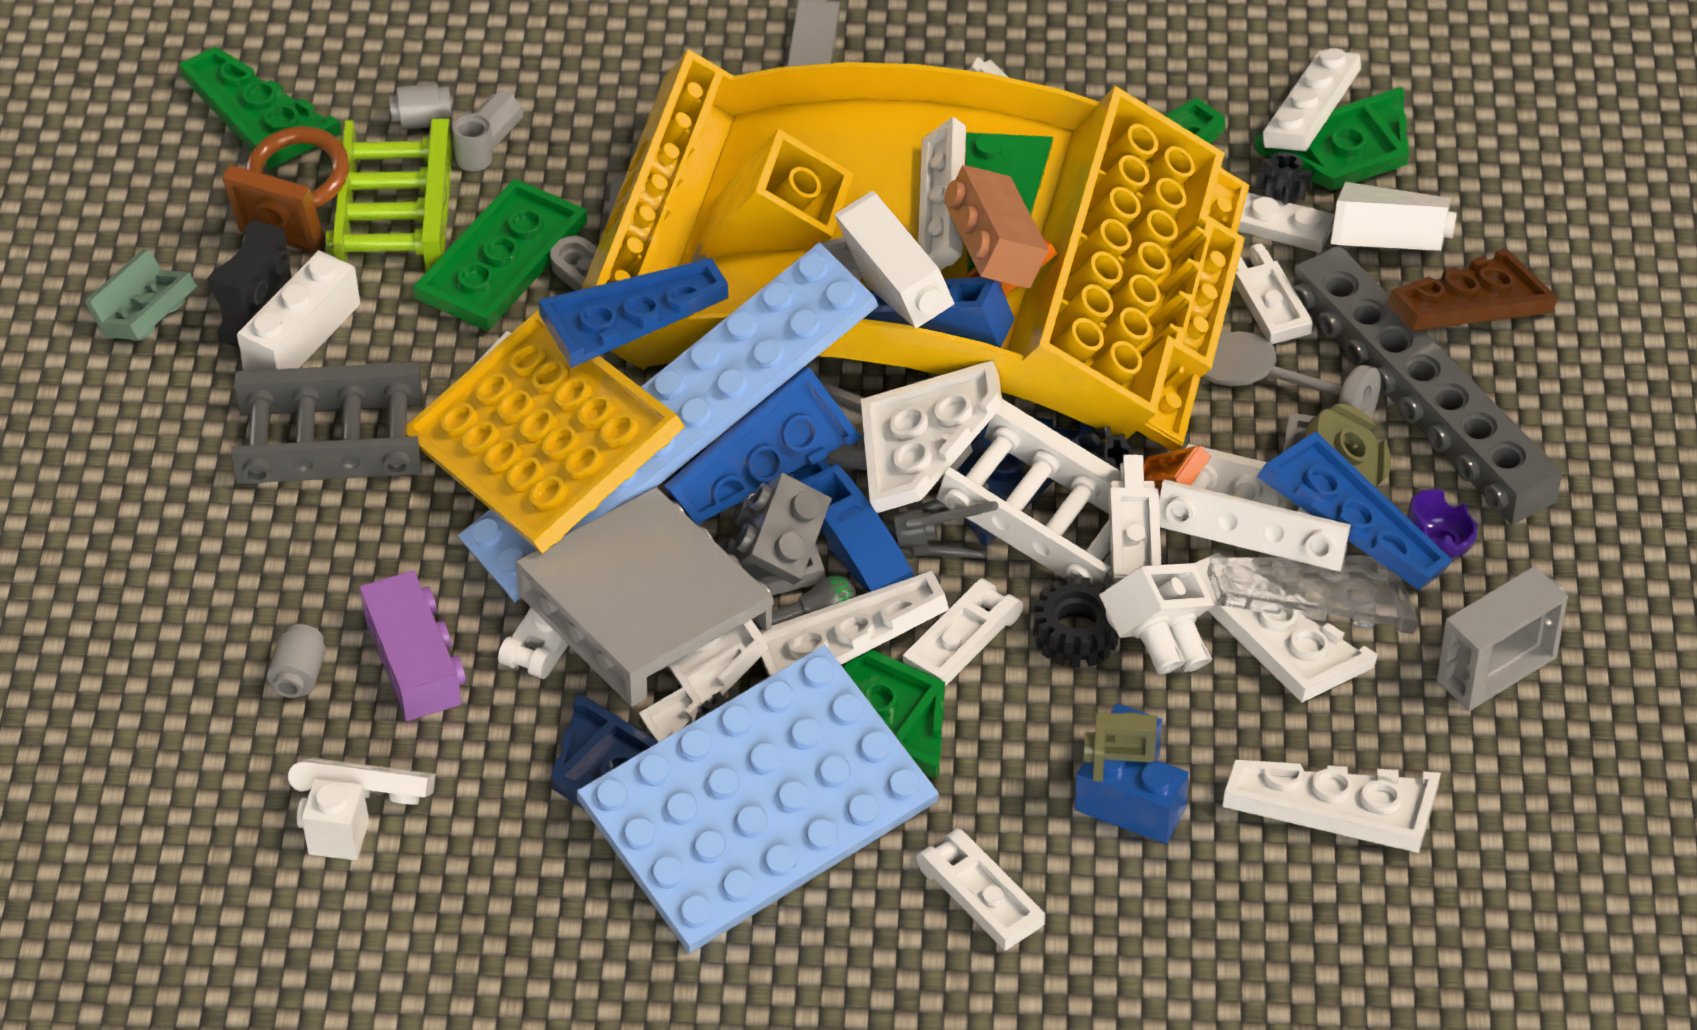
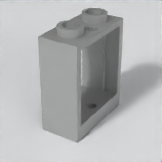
[1437,566,1568,711]

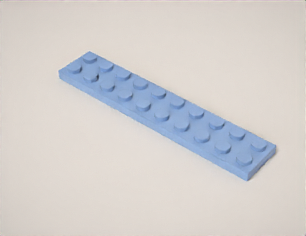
[458,242,879,602]

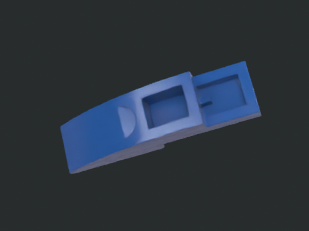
[787,459,914,593]

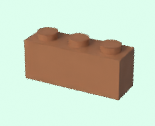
[944,165,1049,288]

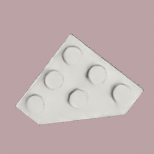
[861,360,1003,513]

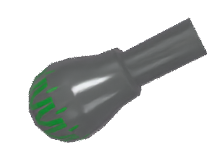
[772,575,857,626]

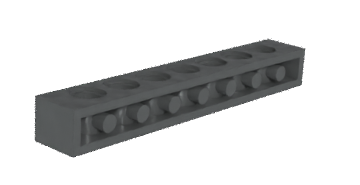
[1293,245,1562,525]

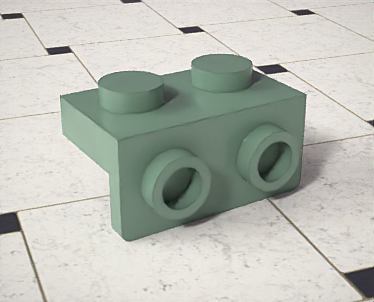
[86,250,197,341]

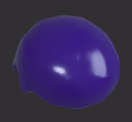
[1407,489,1477,559]

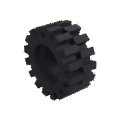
[1033,577,1119,668]

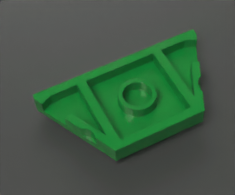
[1254,87,1409,191]
[841,649,945,779]

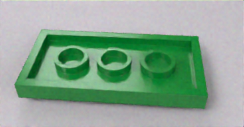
[413,178,588,331]

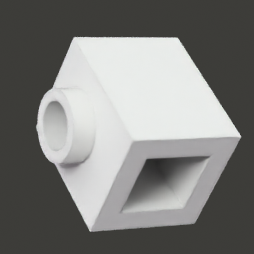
[297,779,369,861]

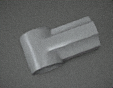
[452,89,523,171]

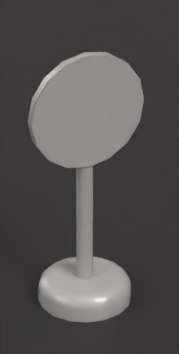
[1202,331,1381,418]

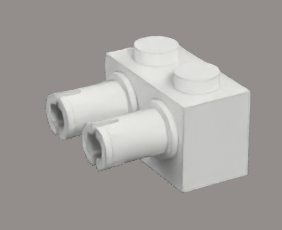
[1099,563,1215,675]

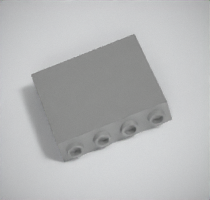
[516,487,774,707]

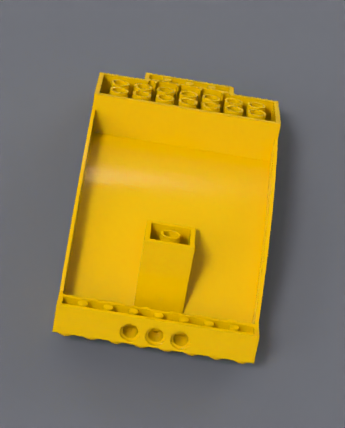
[581,49,1250,451]

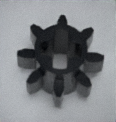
[1255,152,1312,205]
[1078,426,1133,471]

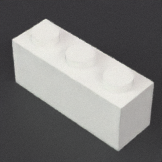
[237,250,360,371]

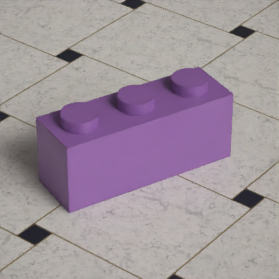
[359,570,466,722]

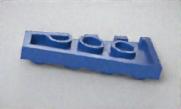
[539,258,728,368]
[1256,431,1453,590]

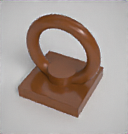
[222,126,349,253]

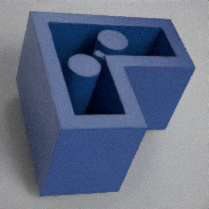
[1075,703,1189,845]

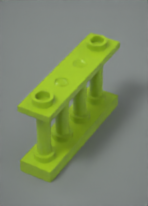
[326,118,453,272]

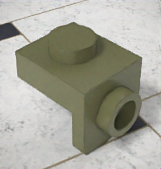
[1084,712,1157,782]

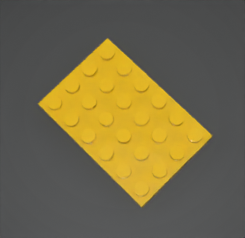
[407,310,685,554]

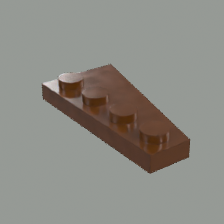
[1387,248,1558,331]

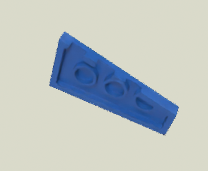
[663,366,862,525]

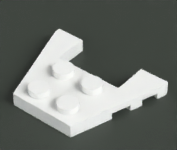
[639,619,769,742]

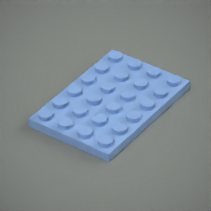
[577,645,939,954]

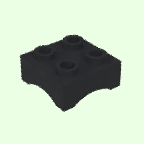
[207,219,292,348]

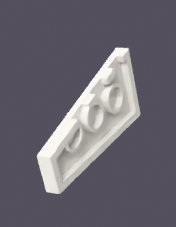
[1194,553,1378,702]
[759,571,949,677]
[1223,760,1441,853]

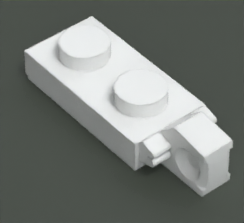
[1108,455,1161,584]

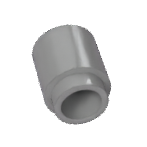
[389,83,453,130]
[267,624,326,698]

